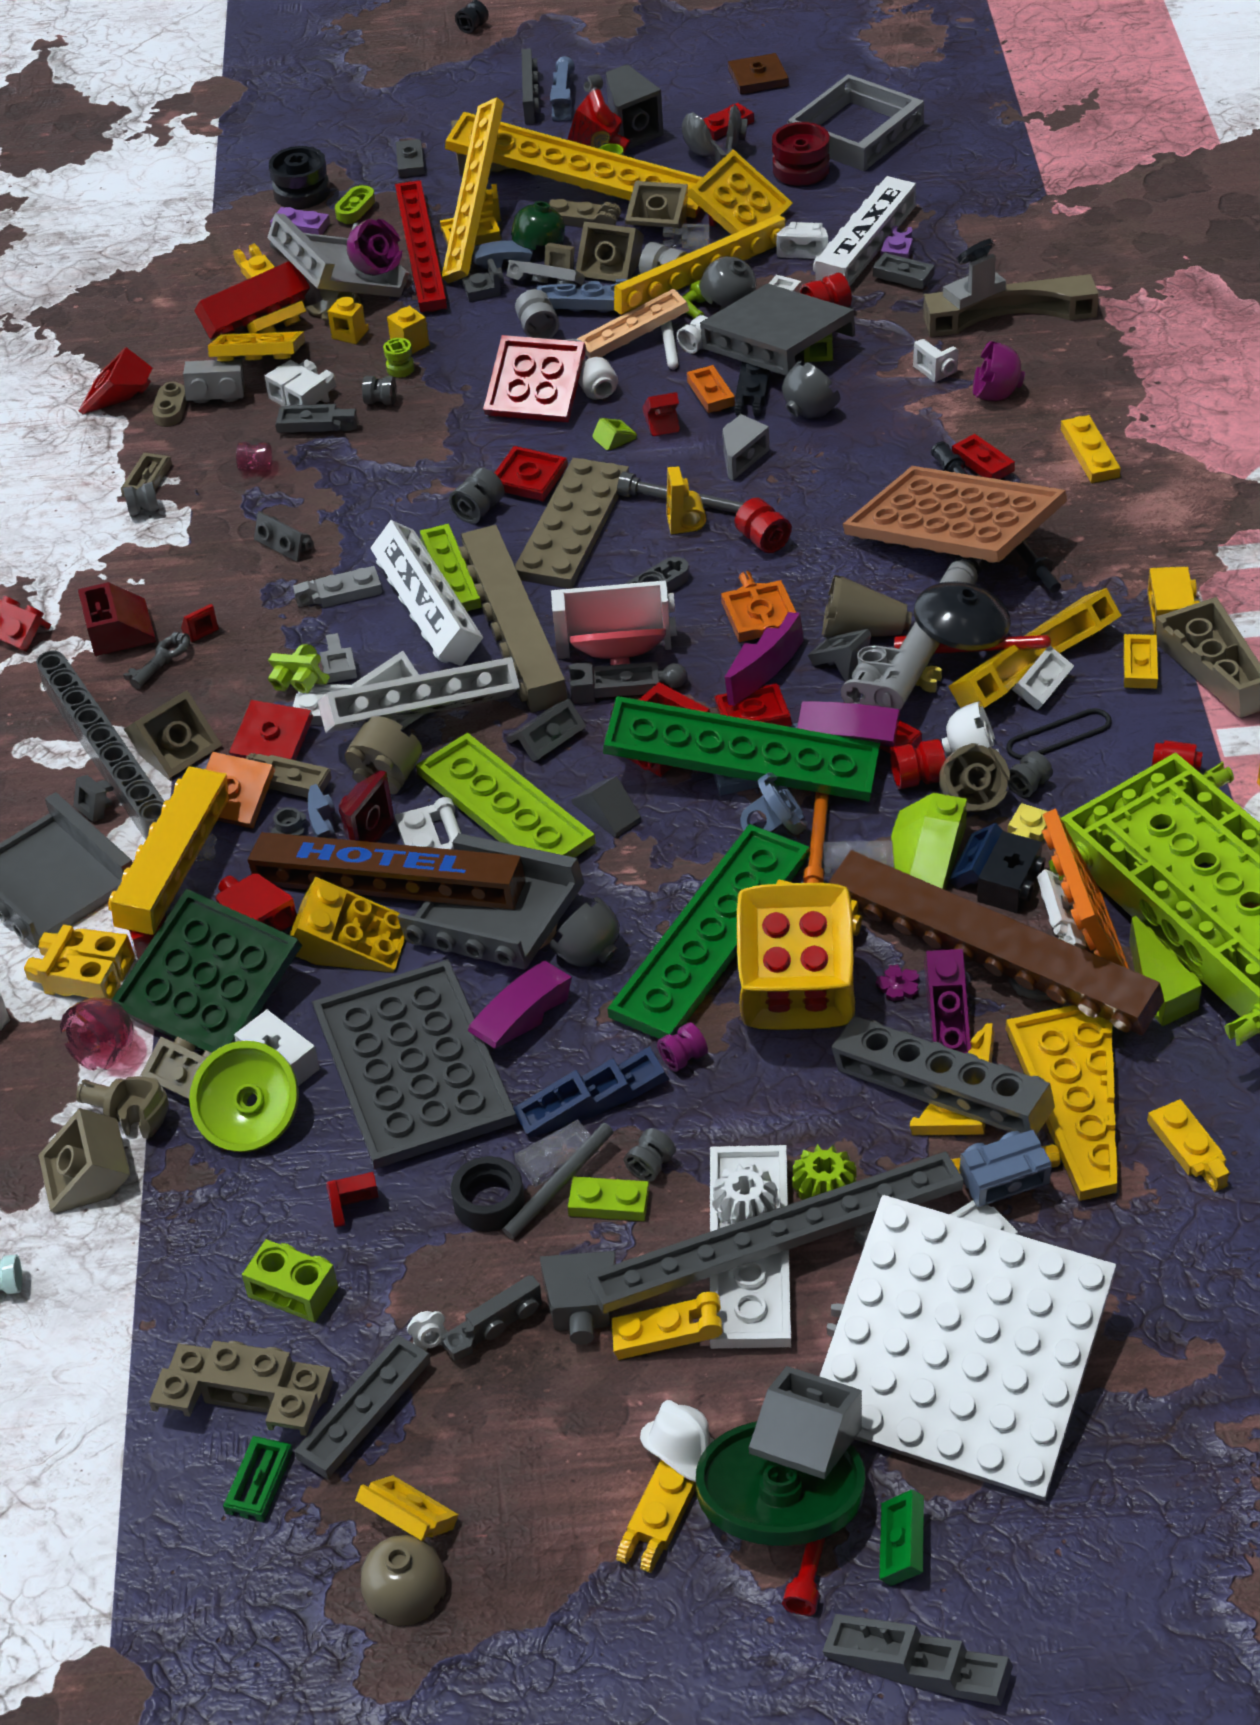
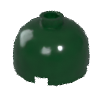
[511,201,565,251]

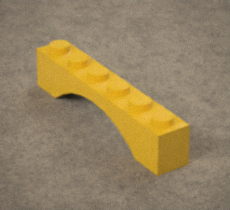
[948,588,1122,708]

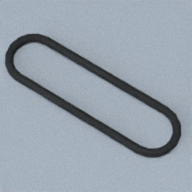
[1006,708,1111,760]

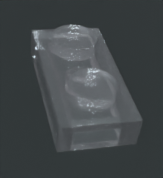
[823,840,894,876]

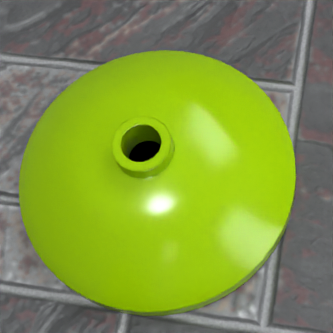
[189,1041,299,1152]

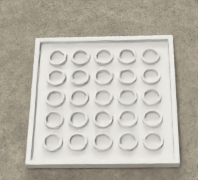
[820,1195,1116,1501]

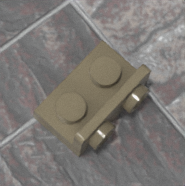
[140,1037,211,1099]

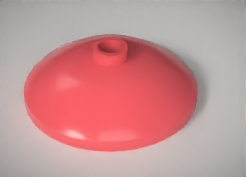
[570,628,666,665]

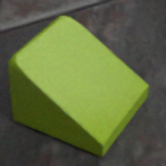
[592,418,637,450]

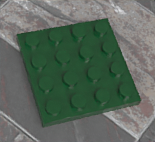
[109,889,303,1053]

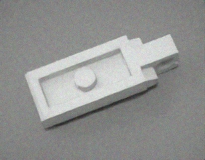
[1037,869,1087,949]

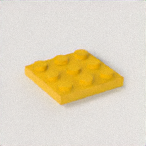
[687,149,793,235]
[208,331,305,361]

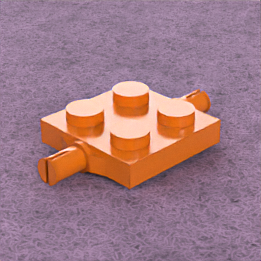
[721,571,796,642]

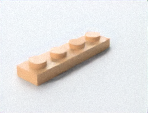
[577,289,689,358]

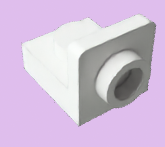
[913,339,958,382]

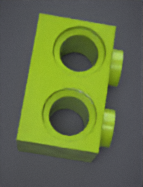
[242,1239,338,1323]

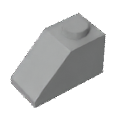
[722,414,770,480]

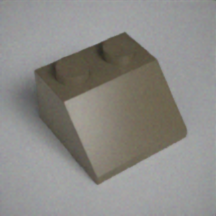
[576,221,644,282]
[124,690,222,779]
[38,1108,130,1213]

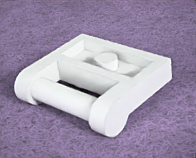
[394,797,461,850]

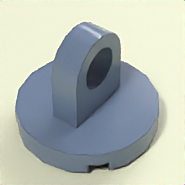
[740,772,808,835]

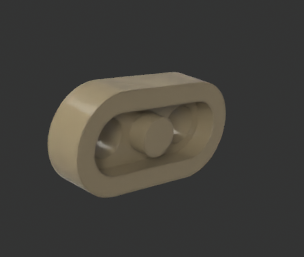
[152,382,187,427]

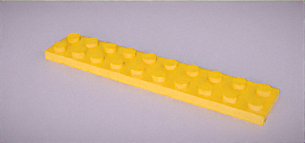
[445,112,703,218]

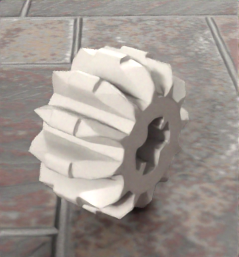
[712,1164,778,1224]

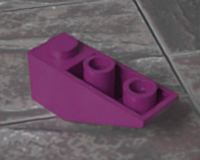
[924,949,971,1053]

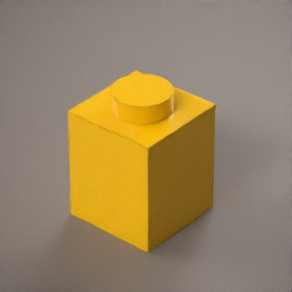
[387,305,430,354]

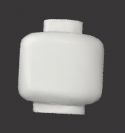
[578,357,618,400]

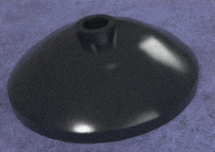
[914,581,1011,650]

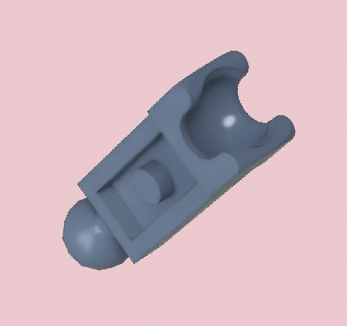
[550,56,575,121]

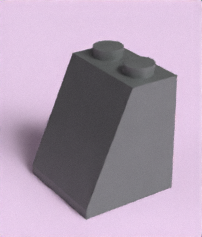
[606,64,664,150]

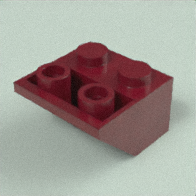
[78,582,156,656]

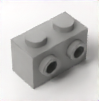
[183,359,245,403]

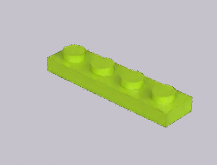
[420,523,482,612]

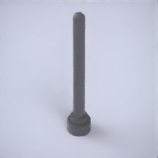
[617,471,744,514]

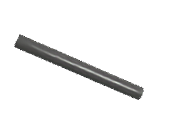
[502,1122,614,1240]

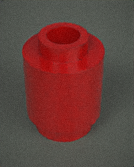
[1152,740,1203,772]

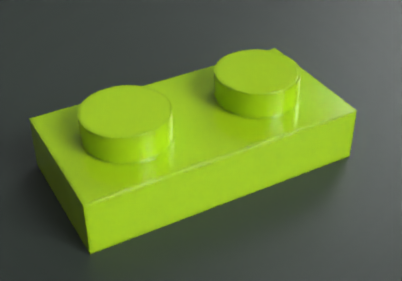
[568,1176,649,1222]

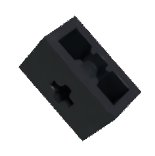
[977,831,1046,913]

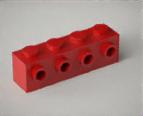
[194,261,310,340]

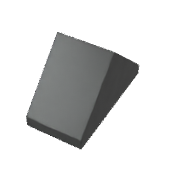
[572,776,641,838]

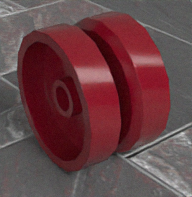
[772,122,830,186]

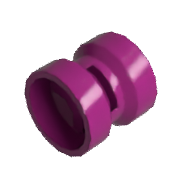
[657,1022,708,1072]

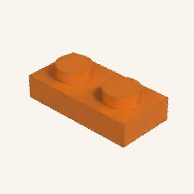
[686,365,735,413]

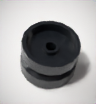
[269,146,330,209]

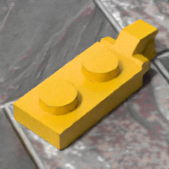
[1147,1099,1230,1192]

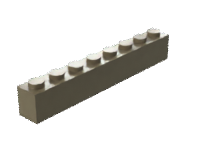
[458,525,568,713]

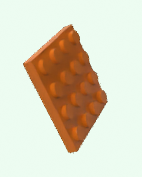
[1042,808,1130,969]

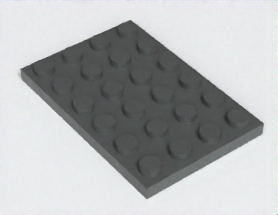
[312,959,517,1169]

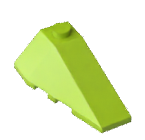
[891,793,967,890]

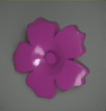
[876,964,919,1001]

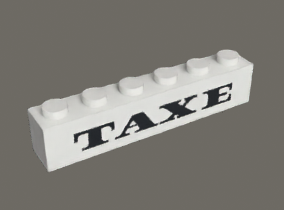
[813,176,916,286]
[370,520,483,666]
[318,657,520,733]

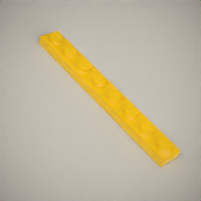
[441,97,504,284]
[614,215,786,315]

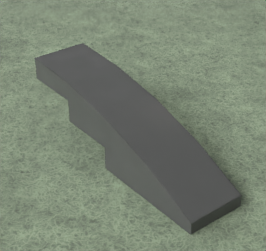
[823,1614,1013,1706]

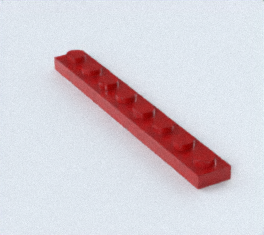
[395,180,447,312]

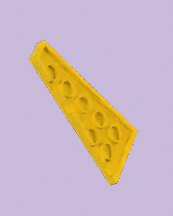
[1005,1005,1117,1201]

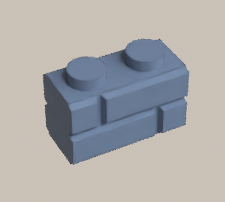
[959,1130,1052,1207]

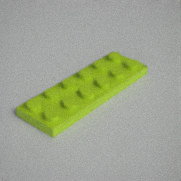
[416,733,596,858]

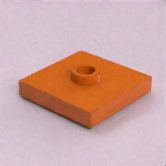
[206,752,276,829]

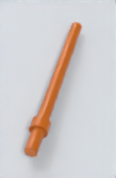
[803,792,829,883]

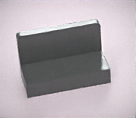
[506,699,586,762]

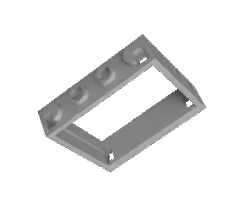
[787,74,924,171]

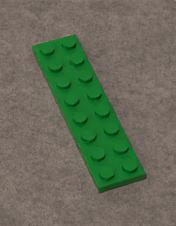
[603,696,880,802]
[607,824,810,1039]

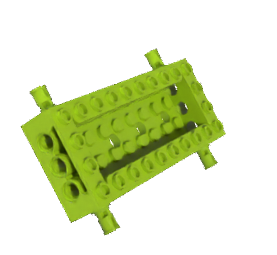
[1049,752,1260,1046]

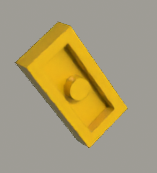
[246,301,306,333]
[1123,634,1158,689]

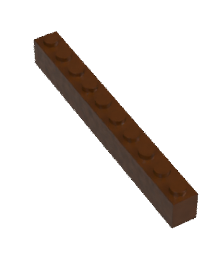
[829,850,1165,1036]

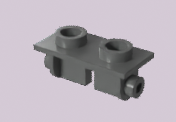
[254,511,314,562]

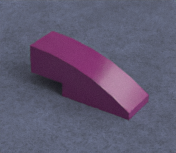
[797,701,900,747]
[468,961,572,1048]

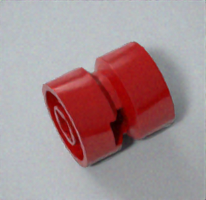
[800,272,852,308]
[734,497,792,554]
[890,739,946,790]

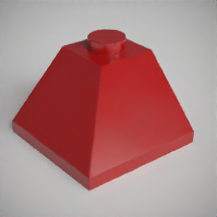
[78,347,153,414]

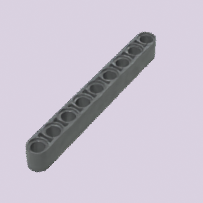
[36,650,165,840]

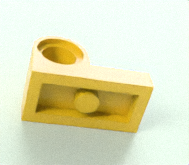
[666,466,706,534]

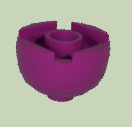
[347,219,402,276]
[972,341,1025,402]

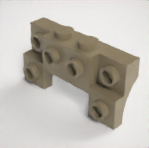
[149,1340,334,1436]

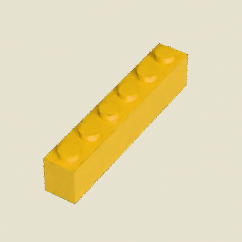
[108,766,229,935]

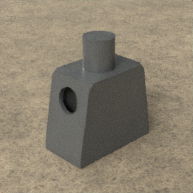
[540,1251,616,1345]

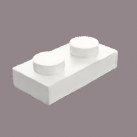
[1012,646,1074,710]

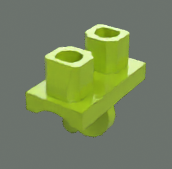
[268,644,330,693]

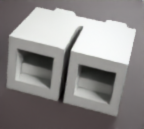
[264,360,336,406]

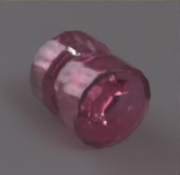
[236,442,272,472]

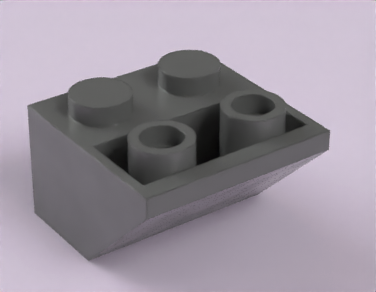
[749,1366,862,1479]

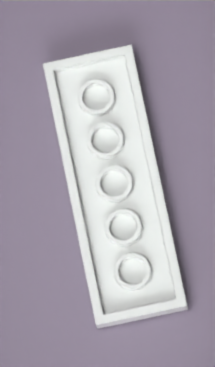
[710,1145,791,1349]

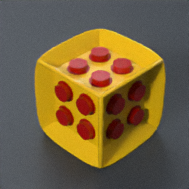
[737,883,855,1030]

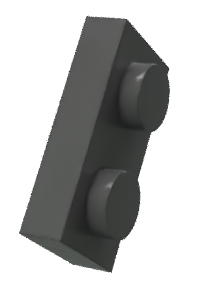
[873,252,935,289]

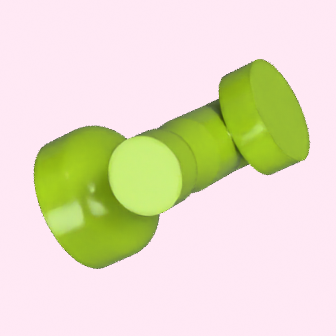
[682,280,706,319]

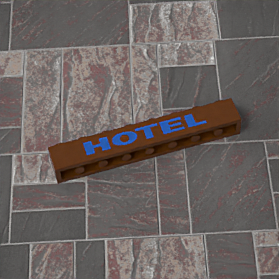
[247,832,526,910]

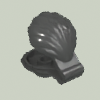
[682,104,748,164]

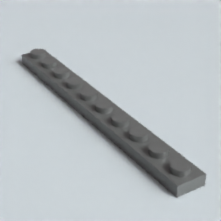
[588,1151,964,1314]

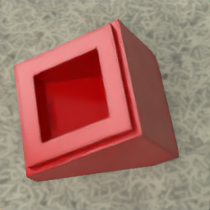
[181,604,219,642]

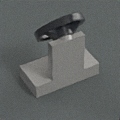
[943,238,1006,309]

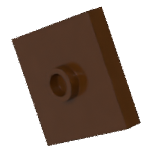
[728,53,789,94]

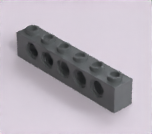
[832,1016,1055,1135]

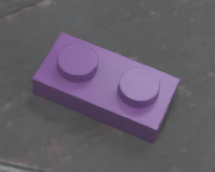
[270,207,330,235]

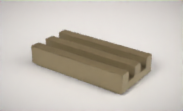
[120,453,172,497]

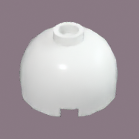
[942,701,1000,757]

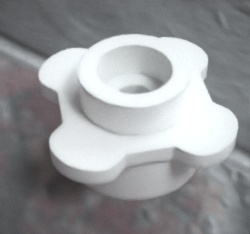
[407,1311,448,1351]

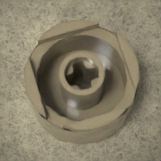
[345,716,422,794]

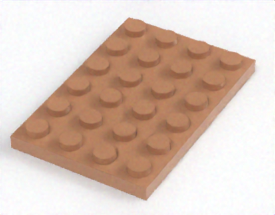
[843,466,1067,563]

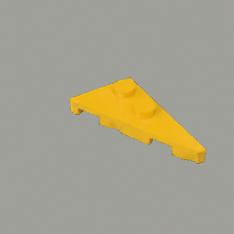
[910,1023,995,1135]

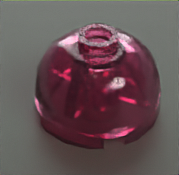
[60,997,134,1071]

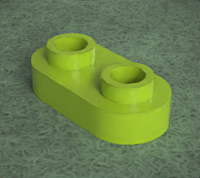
[335,185,375,224]

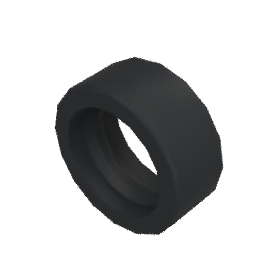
[450,1156,525,1232]

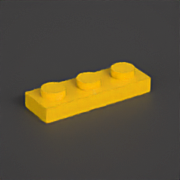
[1061,415,1121,483]

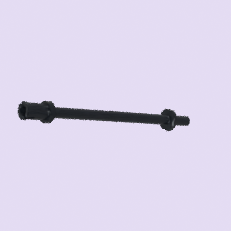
[931,441,1061,593]

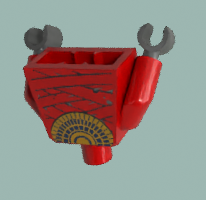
[567,74,630,153]

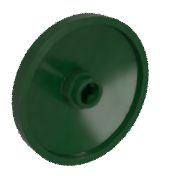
[696,1421,865,1546]

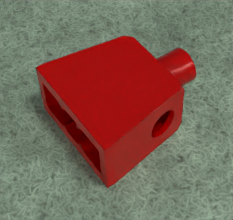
[216,874,297,932]

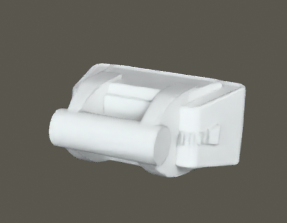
[776,222,828,259]

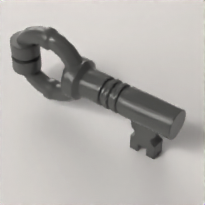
[123,632,190,689]

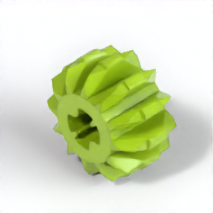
[792,1144,857,1200]

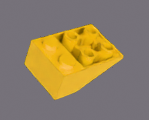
[290,877,405,973]

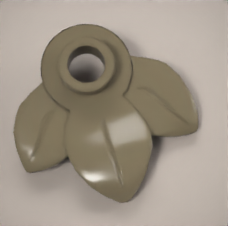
[306,289,361,321]

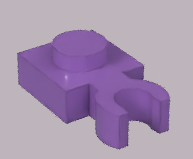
[881,226,913,259]

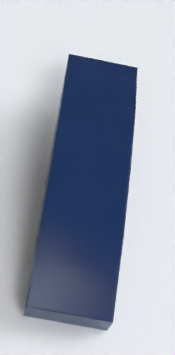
[513,1046,669,1138]

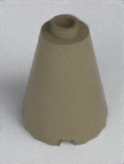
[822,575,912,638]

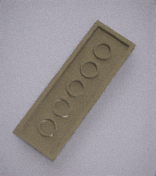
[515,458,629,589]

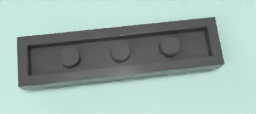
[521,48,540,124]
[294,1335,431,1479]

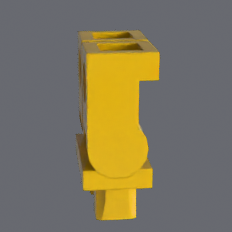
[24,924,135,1008]

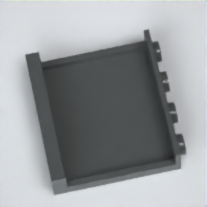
[700,283,855,376]
[0,792,133,948]
[398,833,584,970]

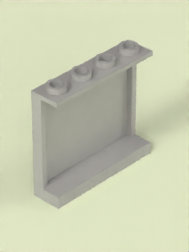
[267,213,409,297]

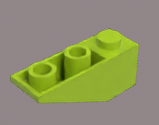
[1129,916,1202,1026]

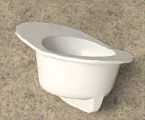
[640,1400,714,1482]

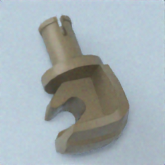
[76,1076,169,1139]

